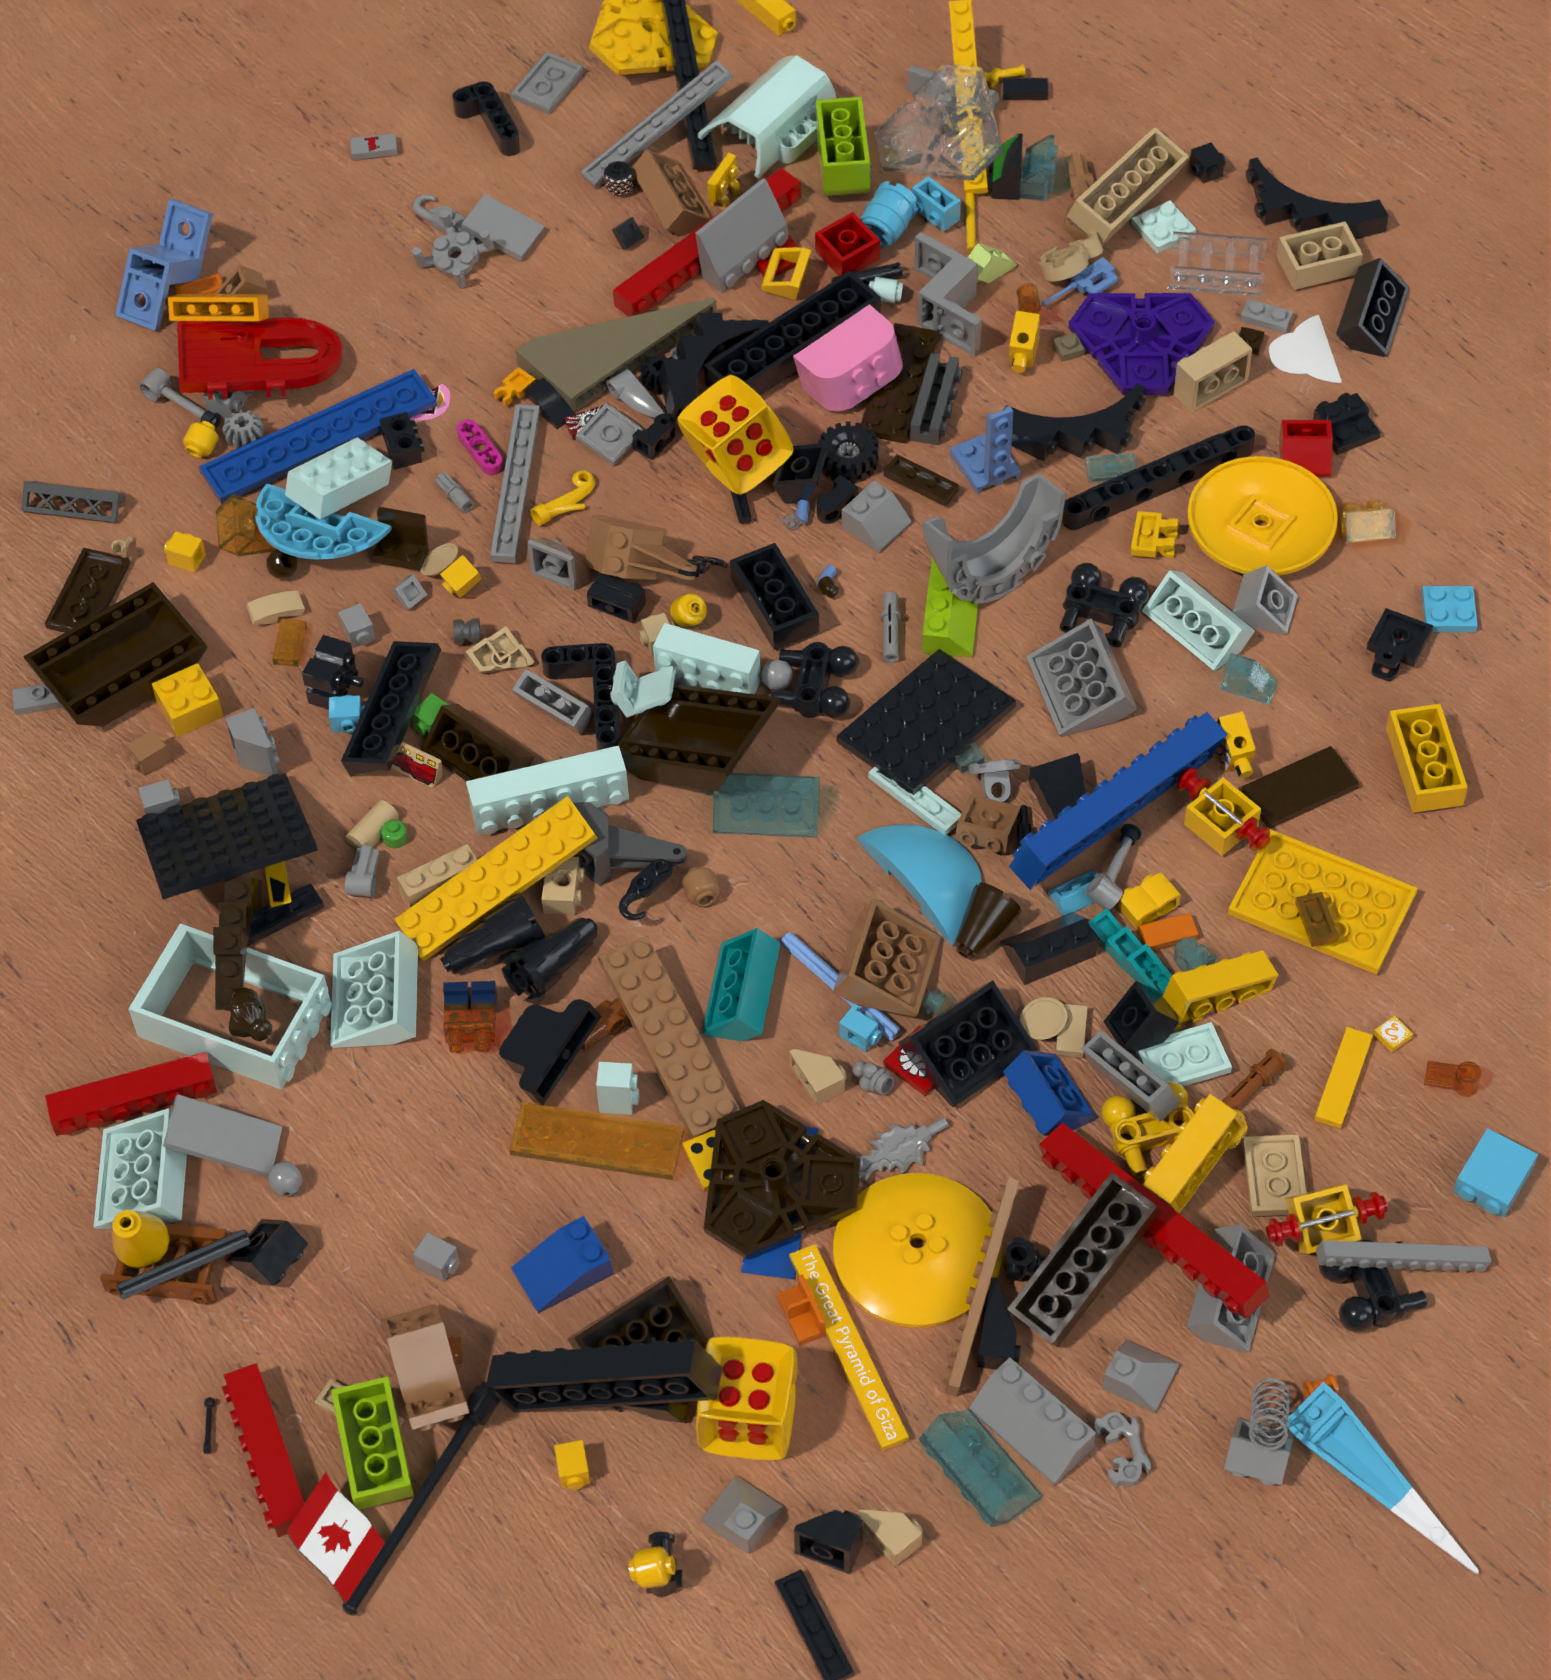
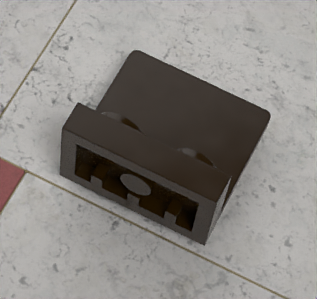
[372,507,429,571]

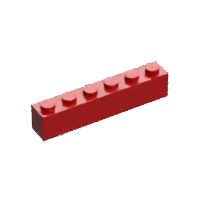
[45,1052,217,1136]
[222,1363,304,1538]

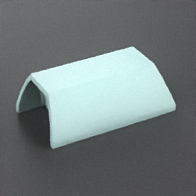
[698,55,837,178]

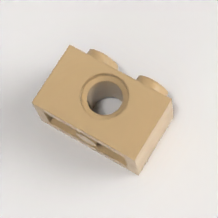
[541,857,585,916]

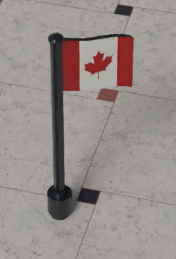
[287,1381,500,1616]

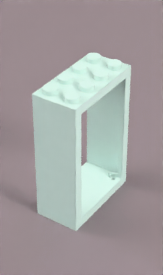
[129,923,332,1090]

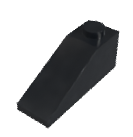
[977,1277,1021,1370]

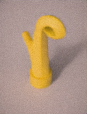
[530,470,596,526]

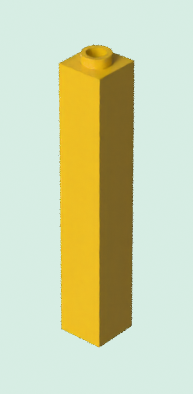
[736,0,796,36]

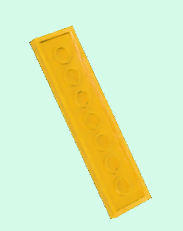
[395,796,598,962]

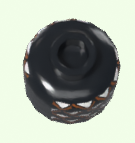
[604,161,634,196]

